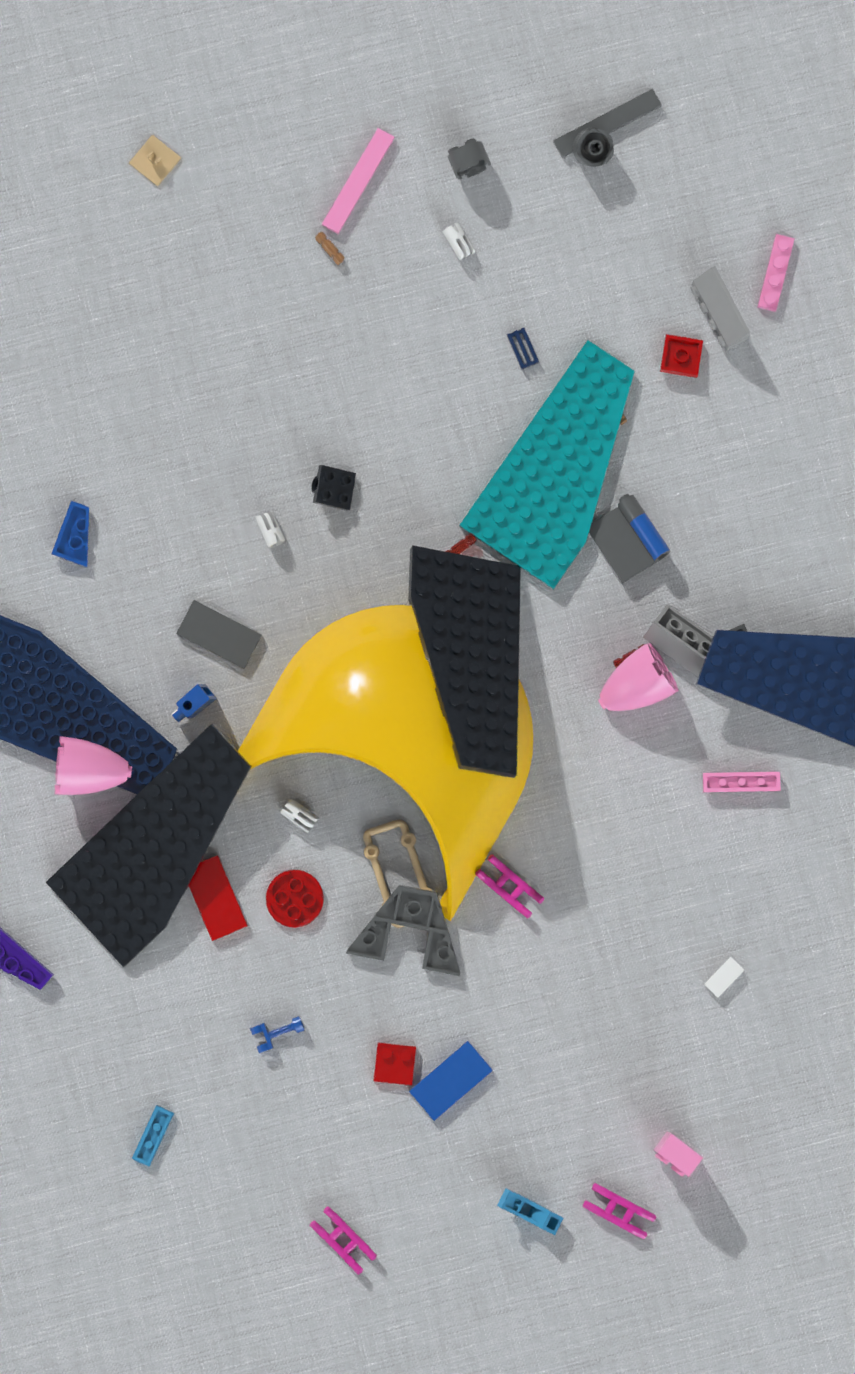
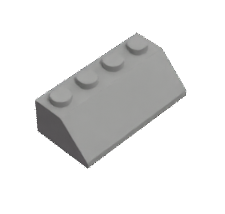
[691,266,750,351]
[643,604,713,677]

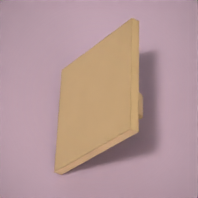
[129,134,181,187]

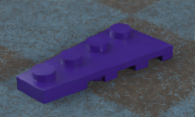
[0,927,54,990]

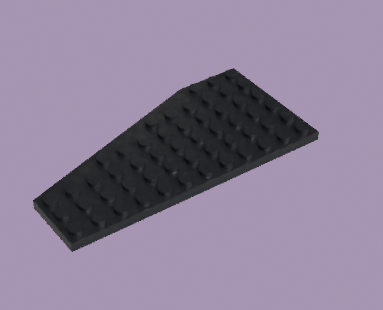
[408,545,521,778]
[46,724,252,967]

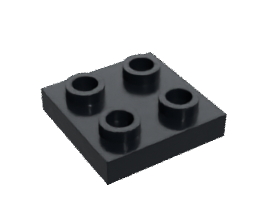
[311,465,356,511]

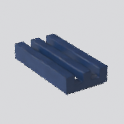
[507,327,539,370]

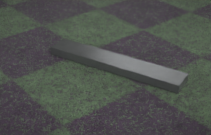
[553,89,662,158]

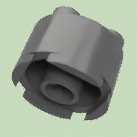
[572,128,614,167]
[448,138,491,179]

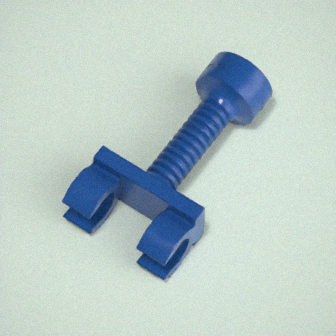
[250,1016,305,1053]

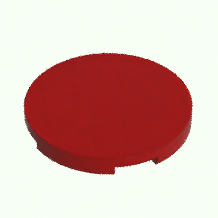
[266,870,324,928]

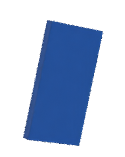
[409,1041,493,1121]

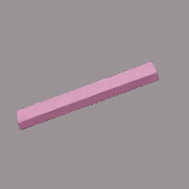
[322,128,395,235]

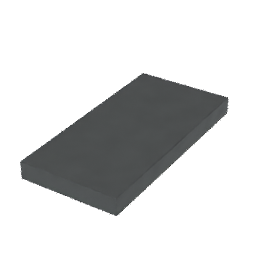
[176,600,262,669]

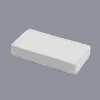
[704,957,744,998]

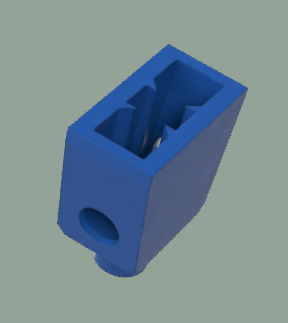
[172,684,217,722]

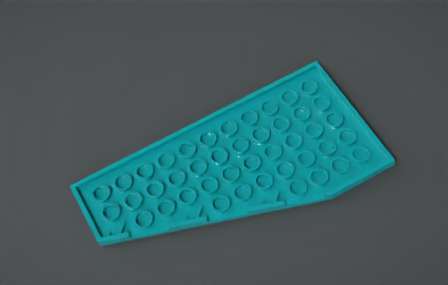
[459,340,635,590]

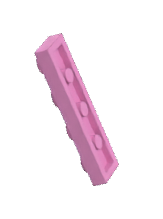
[757,234,795,312]
[702,772,781,793]

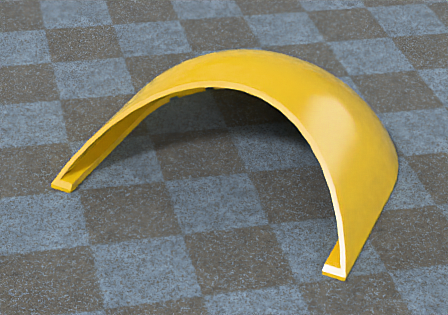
[238,605,533,922]

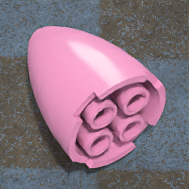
[598,643,679,711]
[55,736,132,795]

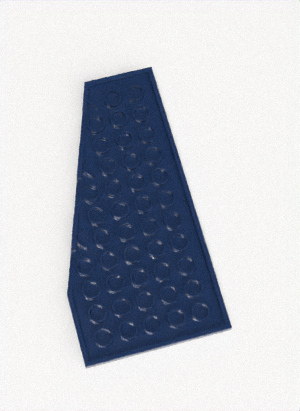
[0,615,178,795]
[696,630,855,747]

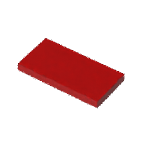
[189,855,248,941]

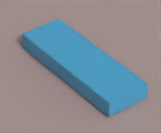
[132,1105,174,1167]

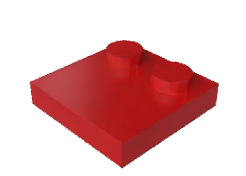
[660,334,703,378]
[374,1042,416,1086]

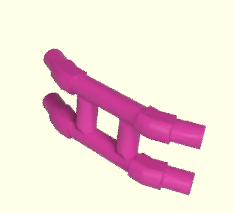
[475,854,545,919]
[583,1183,656,1239]
[310,1206,377,1275]

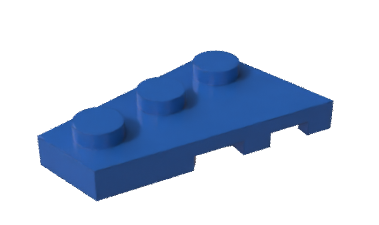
[51,500,89,568]

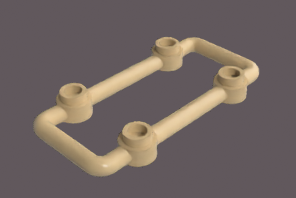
[363,819,432,928]

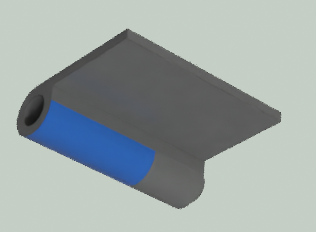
[589,494,671,584]

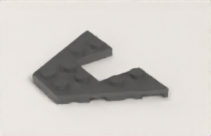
[346,885,460,976]

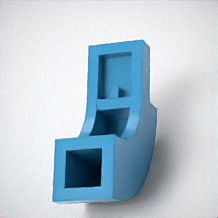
[497,1188,563,1235]

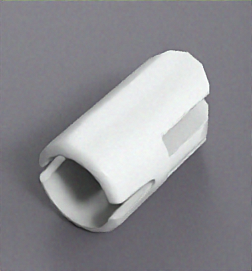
[443,223,475,260]
[255,510,285,548]
[281,798,319,833]

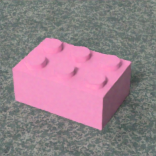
[654,1131,703,1177]

